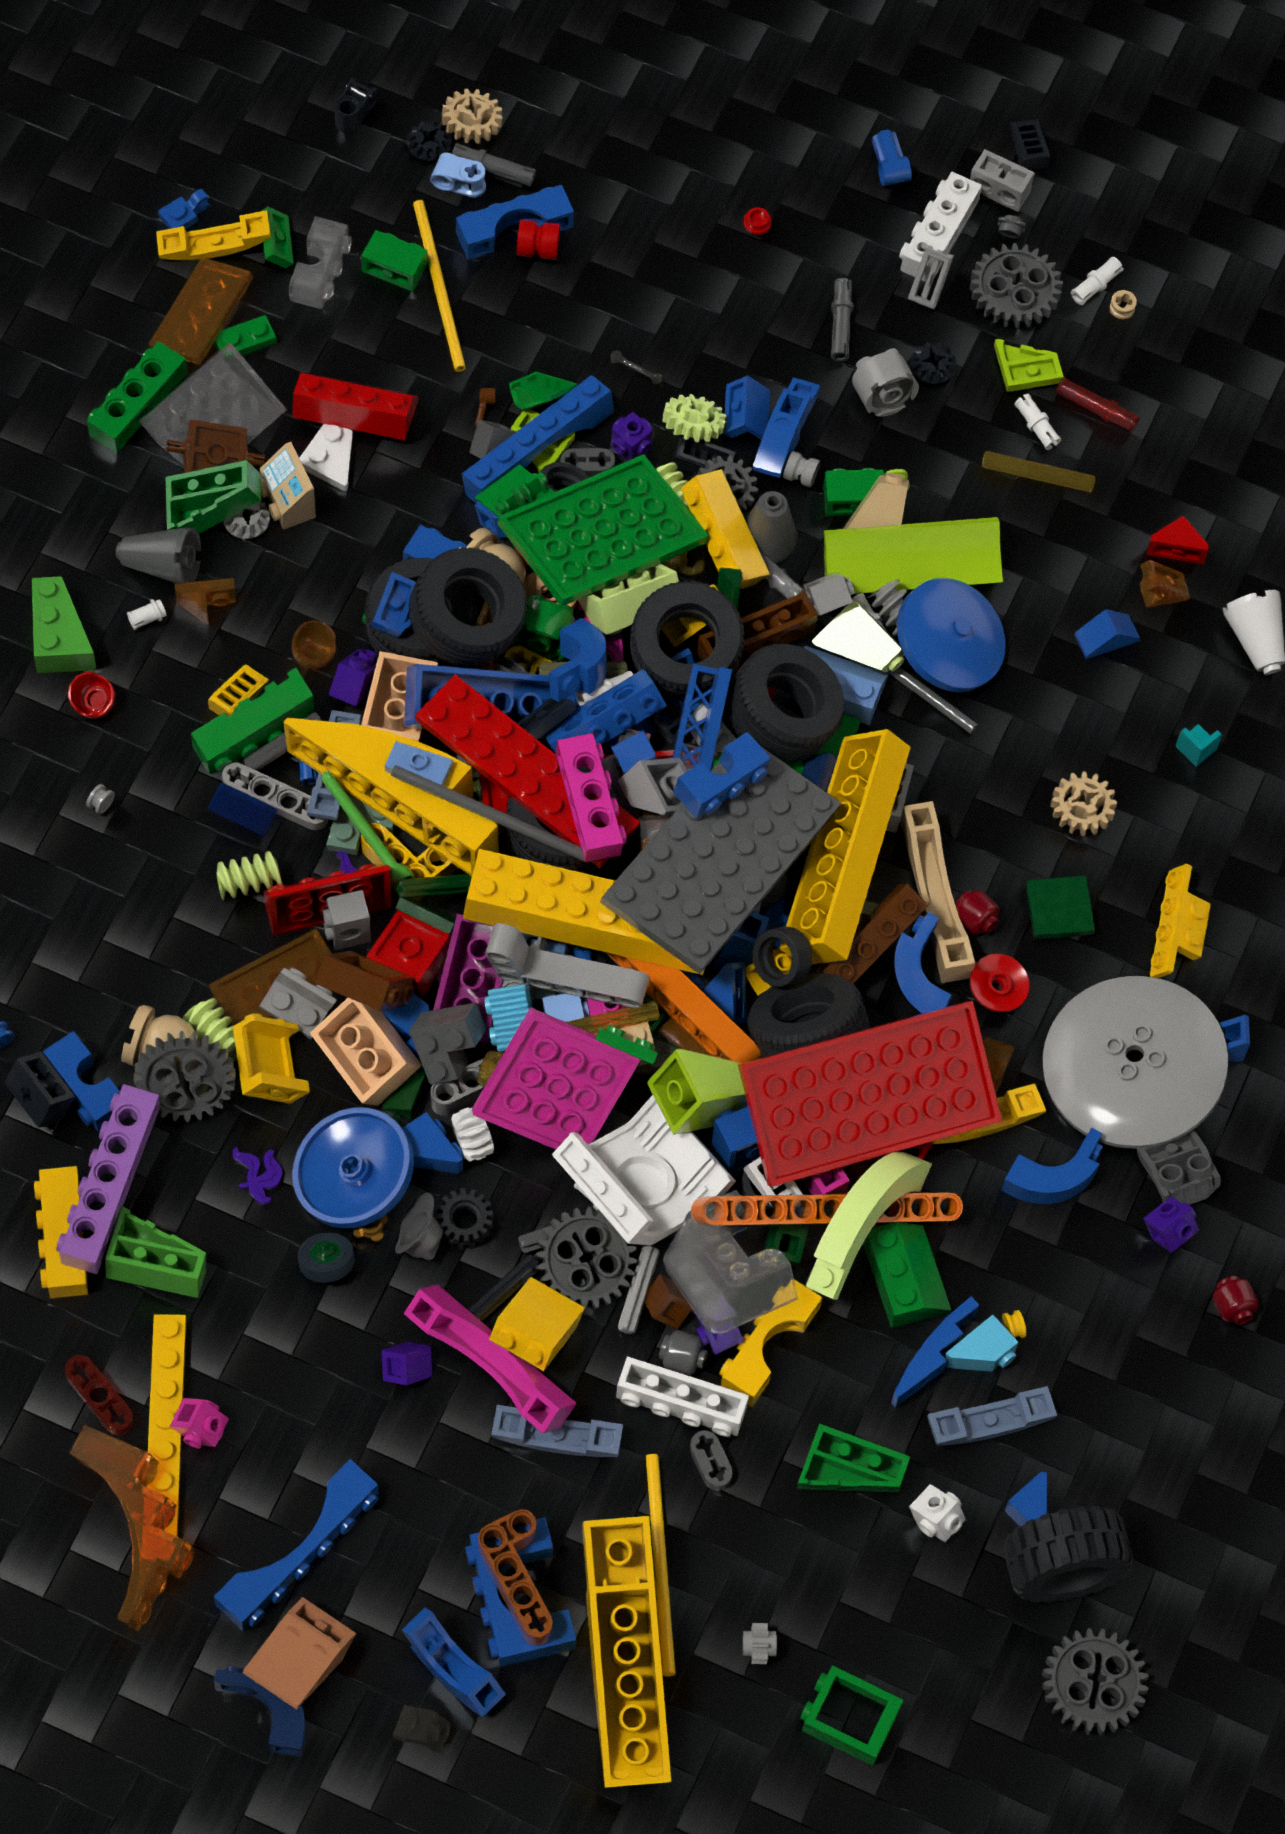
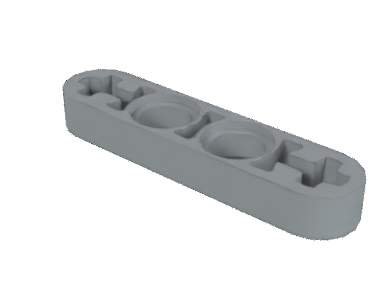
[222,763,329,830]

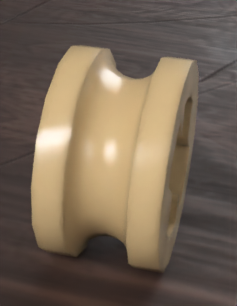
[1110,290,1137,319]

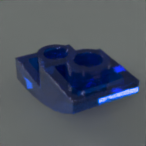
[207,783,277,837]

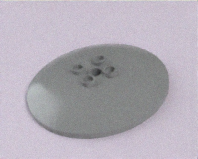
[1043,976,1228,1149]

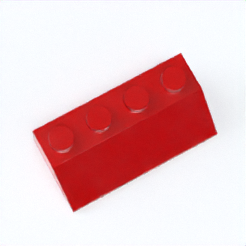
[293,373,418,440]

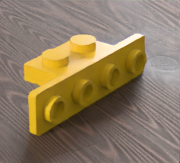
[1150,864,1211,978]

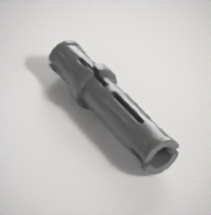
[452,143,536,187]
[831,278,854,361]

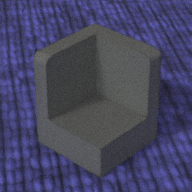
[470,419,517,459]

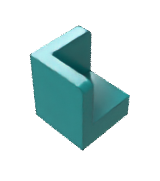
[1175,724,1222,766]

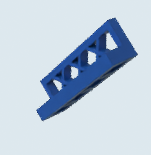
[672,664,732,771]

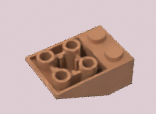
[242,1597,356,1710]

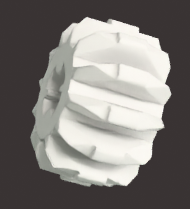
[451,1107,494,1161]

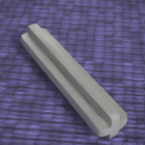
[618,1245,660,1334]

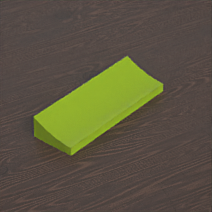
[824,517,1003,594]

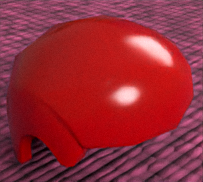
[68,671,116,719]

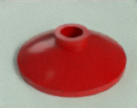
[970,954,1030,1012]

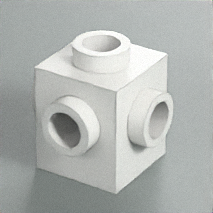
[909,1484,966,1542]

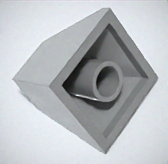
[618,758,687,815]

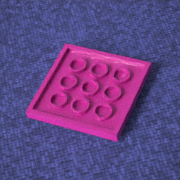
[472,1007,641,1149]

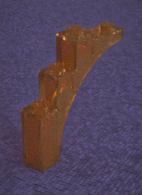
[69,1425,194,1632]

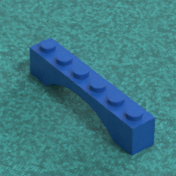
[462,375,614,503]
[214,1459,379,1631]

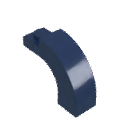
[214,1666,306,1757]

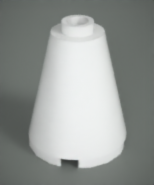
[1222,590,1285,675]

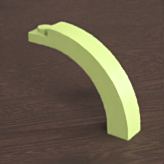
[806,1151,932,1300]

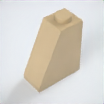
[843,473,909,529]

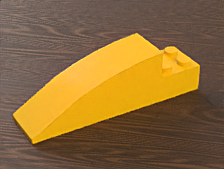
[283,718,499,876]
[582,1516,671,1788]

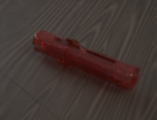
[1056,377,1140,432]

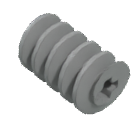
[867,579,907,644]

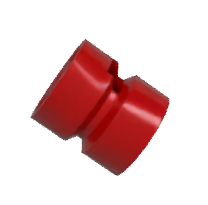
[517,219,560,260]

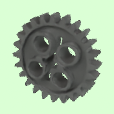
[970,243,1063,328]
[134,1031,235,1122]
[534,1207,637,1309]
[1042,1628,1149,1735]

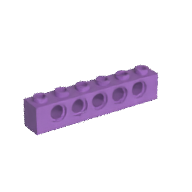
[56,1084,160,1274]

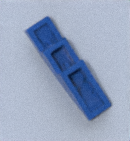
[891,1296,979,1408]

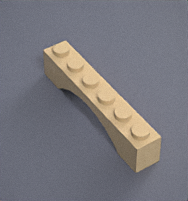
[900,801,975,983]

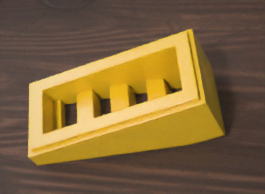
[208,664,269,715]

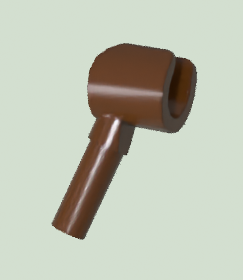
[475,388,495,426]

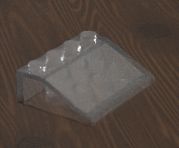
[139,343,287,466]

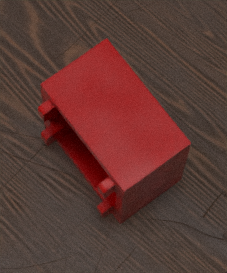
[366,910,451,999]

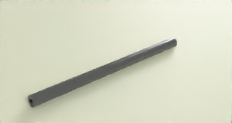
[817,613,978,734]
[391,765,585,862]

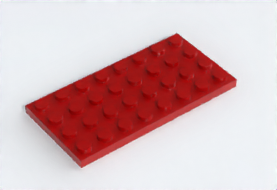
[738,1001,1002,1187]

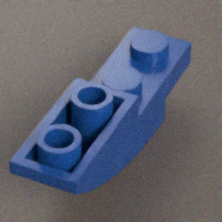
[753,377,820,478]

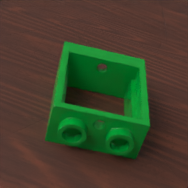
[800,1665,903,1766]

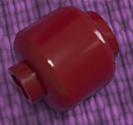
[955,890,1000,935]
[1212,1276,1259,1325]

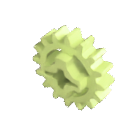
[662,394,726,442]

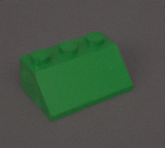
[863,1222,952,1328]

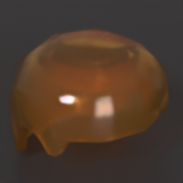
[291,620,336,669]

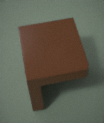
[645,1274,695,1329]

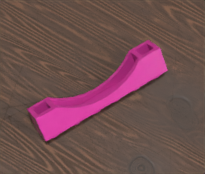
[404,1284,576,1434]

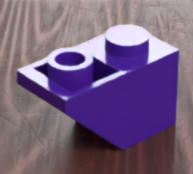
[329,649,378,706]

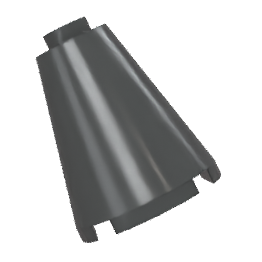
[745,491,798,564]
[116,527,201,586]

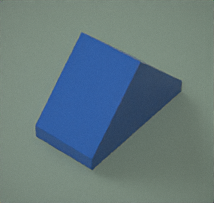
[1075,609,1140,659]
[702,962,747,1025]
[1219,1015,1250,1062]
[1005,1472,1047,1526]

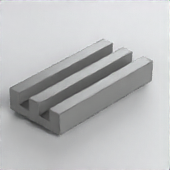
[908,245,954,309]

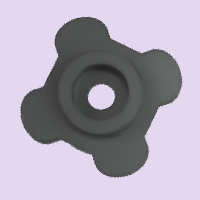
[997,215,1026,238]

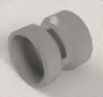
[783,451,820,488]

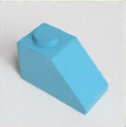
[945,1315,1018,1372]

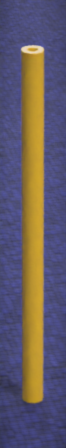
[413,200,466,372]
[646,1454,675,1676]

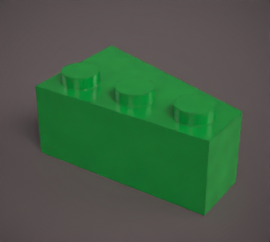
[165,460,261,534]
[797,1423,910,1492]

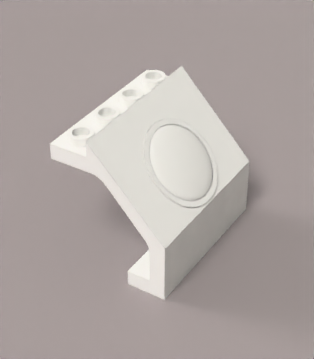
[552,1095,736,1246]

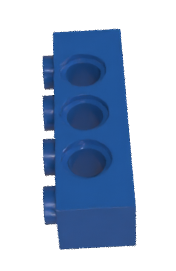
[544,669,667,754]

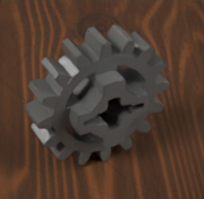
[697,455,758,514]

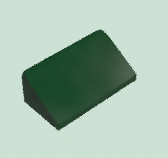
[717,567,742,611]
[382,1055,427,1119]

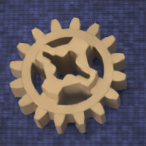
[442,89,503,144]
[1051,772,1117,836]

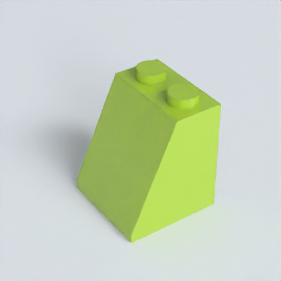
[647,1049,747,1135]

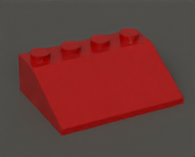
[264,864,391,936]

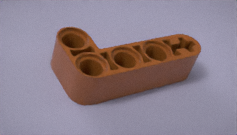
[478,1509,553,1646]

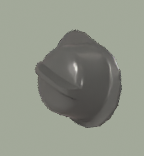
[395,1193,443,1261]

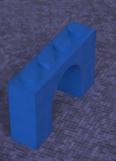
[465,1517,576,1667]

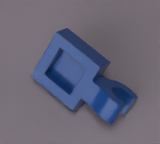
[158,189,210,230]

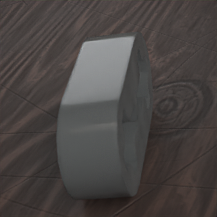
[560,448,615,477]
[690,1430,732,1491]

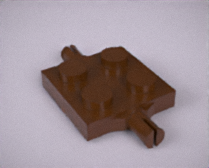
[166,419,265,473]

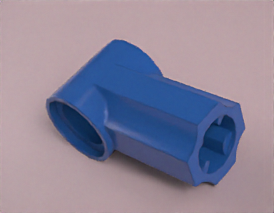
[872,130,912,186]

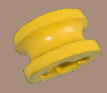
[1002,1310,1026,1338]

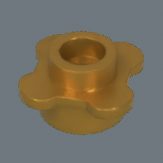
[353,1215,388,1242]

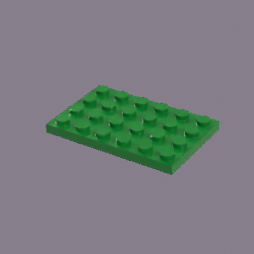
[497,454,709,607]

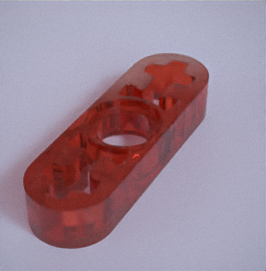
[65,1355,133,1435]

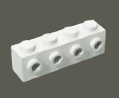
[899,172,982,282]
[616,1356,749,1437]

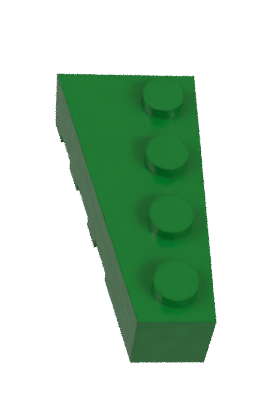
[191,668,314,775]

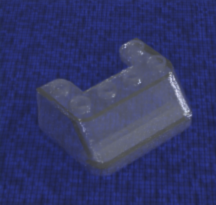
[663,1190,798,1334]

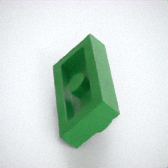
[260,207,294,268]
[212,315,277,362]
[596,1024,658,1064]

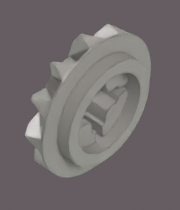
[223,502,270,539]

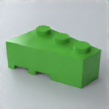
[32,577,97,673]
[105,1206,206,1298]

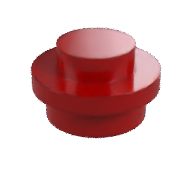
[743,207,772,235]

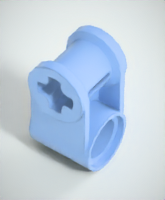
[430,153,486,198]

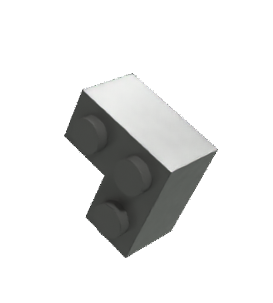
[409,1003,486,1084]

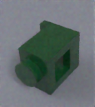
[763,1224,809,1270]

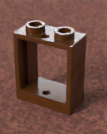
[316,951,415,1011]

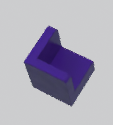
[382,1342,432,1385]

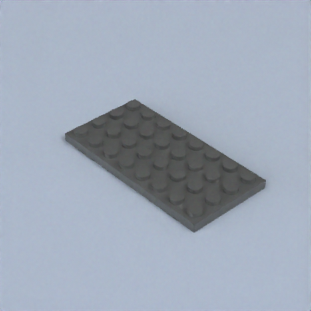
[600,734,841,974]

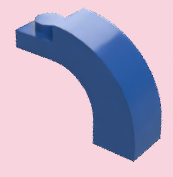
[549,618,607,702]
[895,912,953,1014]
[1002,1127,1103,1204]
[402,1608,506,1717]

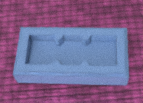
[384,741,453,786]

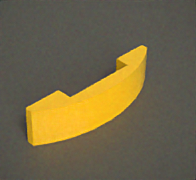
[156,210,271,260]
[932,1084,1046,1144]

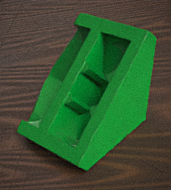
[509,372,578,409]

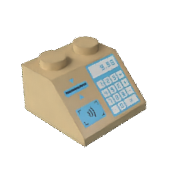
[260,442,316,530]

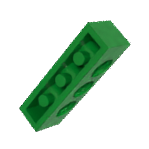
[87,341,187,454]

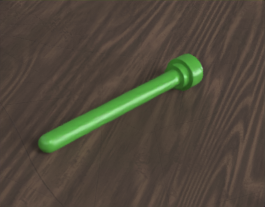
[321,772,415,890]

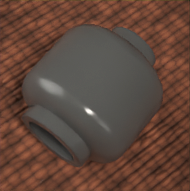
[659,1330,708,1376]

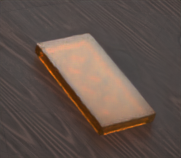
[148,257,253,365]
[209,929,332,1026]

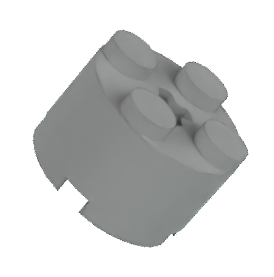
[852,348,919,417]

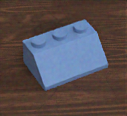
[786,646,889,725]

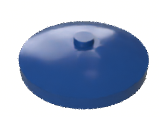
[897,578,1005,692]
[292,1107,414,1228]

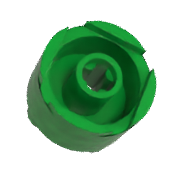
[512,595,576,660]

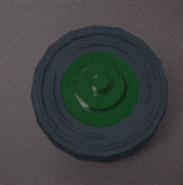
[298,1232,355,1283]

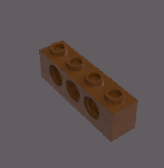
[697,592,818,662]
[816,884,929,983]

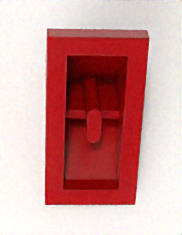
[1146,516,1209,564]

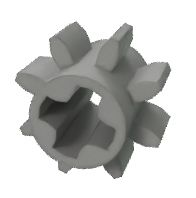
[743,1623,777,1664]

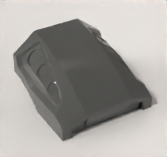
[1137,1130,1221,1205]

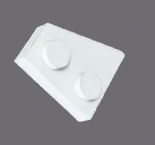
[299,424,353,491]

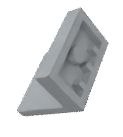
[258,968,337,1040]

